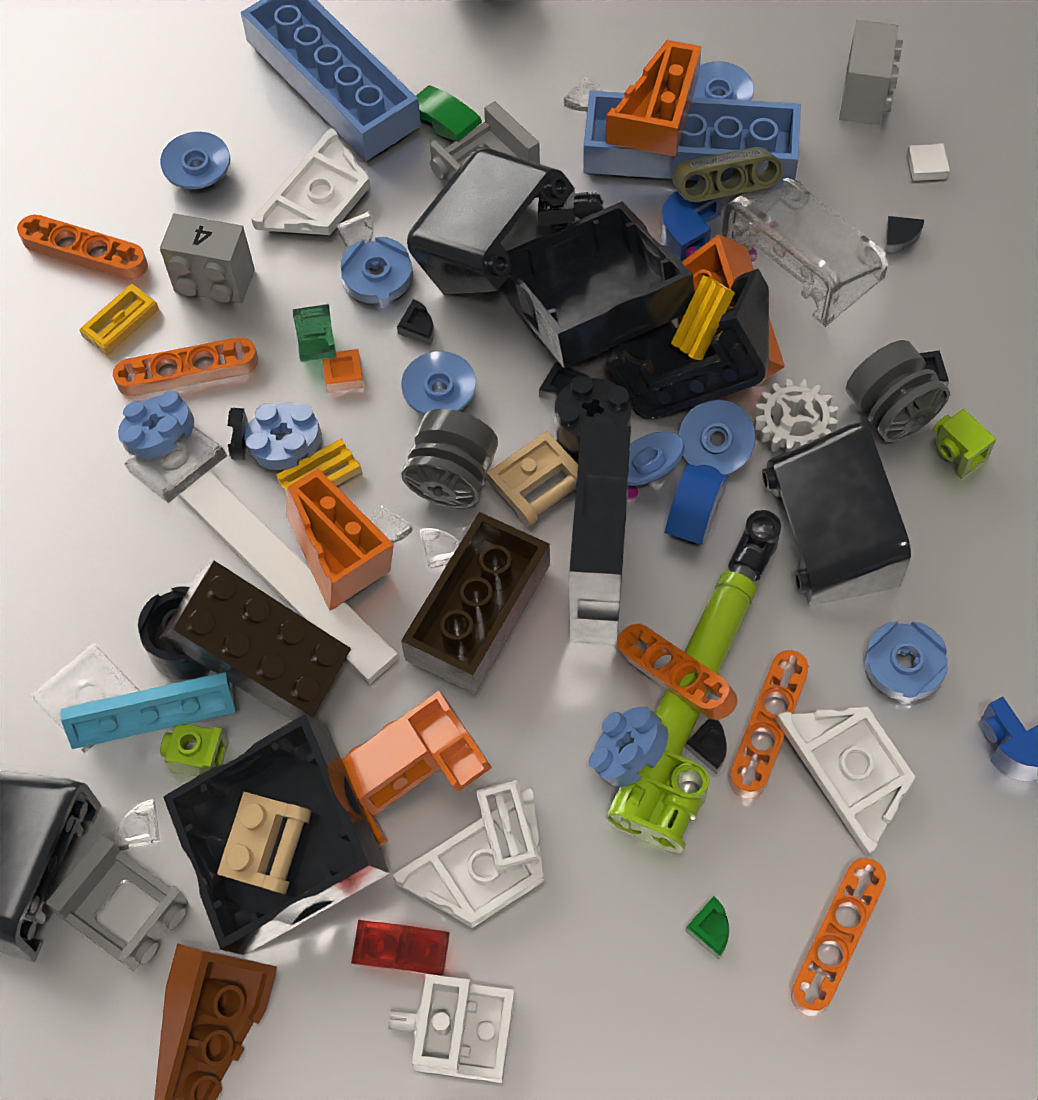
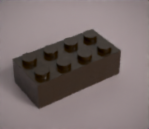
[401,512,550,694]
[160,560,351,721]

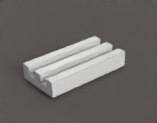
[476,780,539,874]

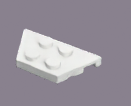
[251,128,370,235]
[775,706,916,856]
[392,788,544,928]

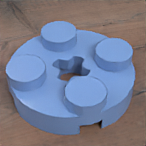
[341,237,413,308]
[118,391,194,459]
[244,403,322,470]
[864,621,948,704]
[589,707,668,787]

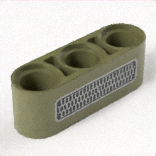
[672,147,783,202]

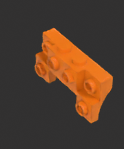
[341,691,492,848]

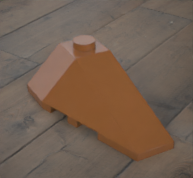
[154,943,277,1100]

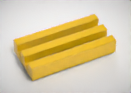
[671,275,735,360]
[79,283,159,356]
[276,438,362,494]

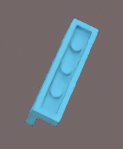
[61,672,236,749]

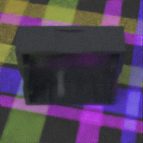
[500,201,695,369]
[569,423,631,645]
[163,714,390,955]

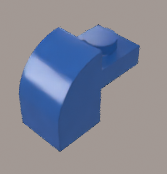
[661,191,723,262]
[664,464,729,545]
[981,697,1038,781]

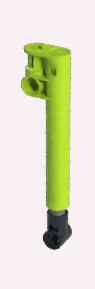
[606,510,781,853]

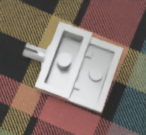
[388,974,515,1083]

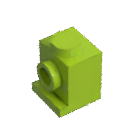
[932,408,996,479]
[160,724,229,777]

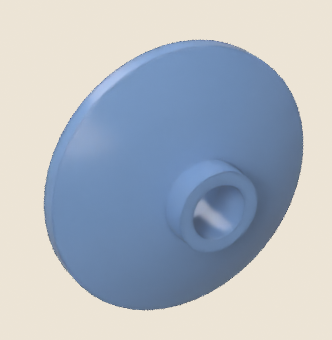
[693,61,754,101]
[160,131,230,189]
[401,351,476,415]
[679,399,755,475]
[628,431,685,486]

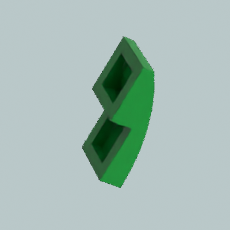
[416,85,482,142]

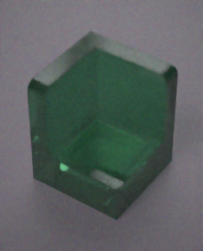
[293,304,337,362]

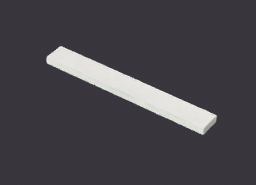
[165,456,399,685]

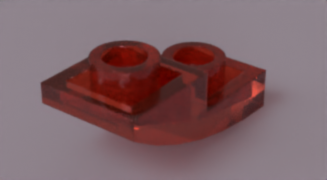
[351,920,450,976]

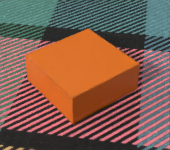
[322,349,364,393]

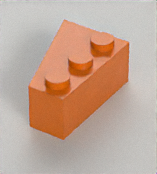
[606,40,702,157]
[286,468,394,611]

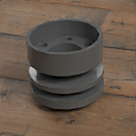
[845,340,950,442]
[401,409,498,508]

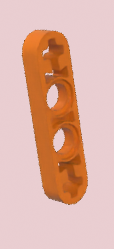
[17,214,148,280]
[112,337,258,396]
[617,624,738,720]
[729,650,809,799]
[791,858,886,1016]

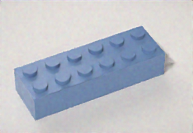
[240,0,421,161]
[583,91,801,187]

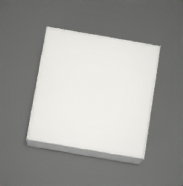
[907,143,950,181]

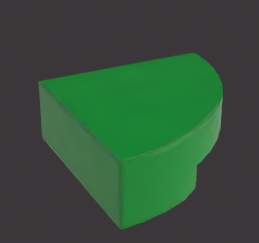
[685,896,729,960]

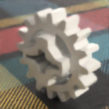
[754,379,838,453]

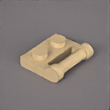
[487,431,578,527]
[217,792,312,895]

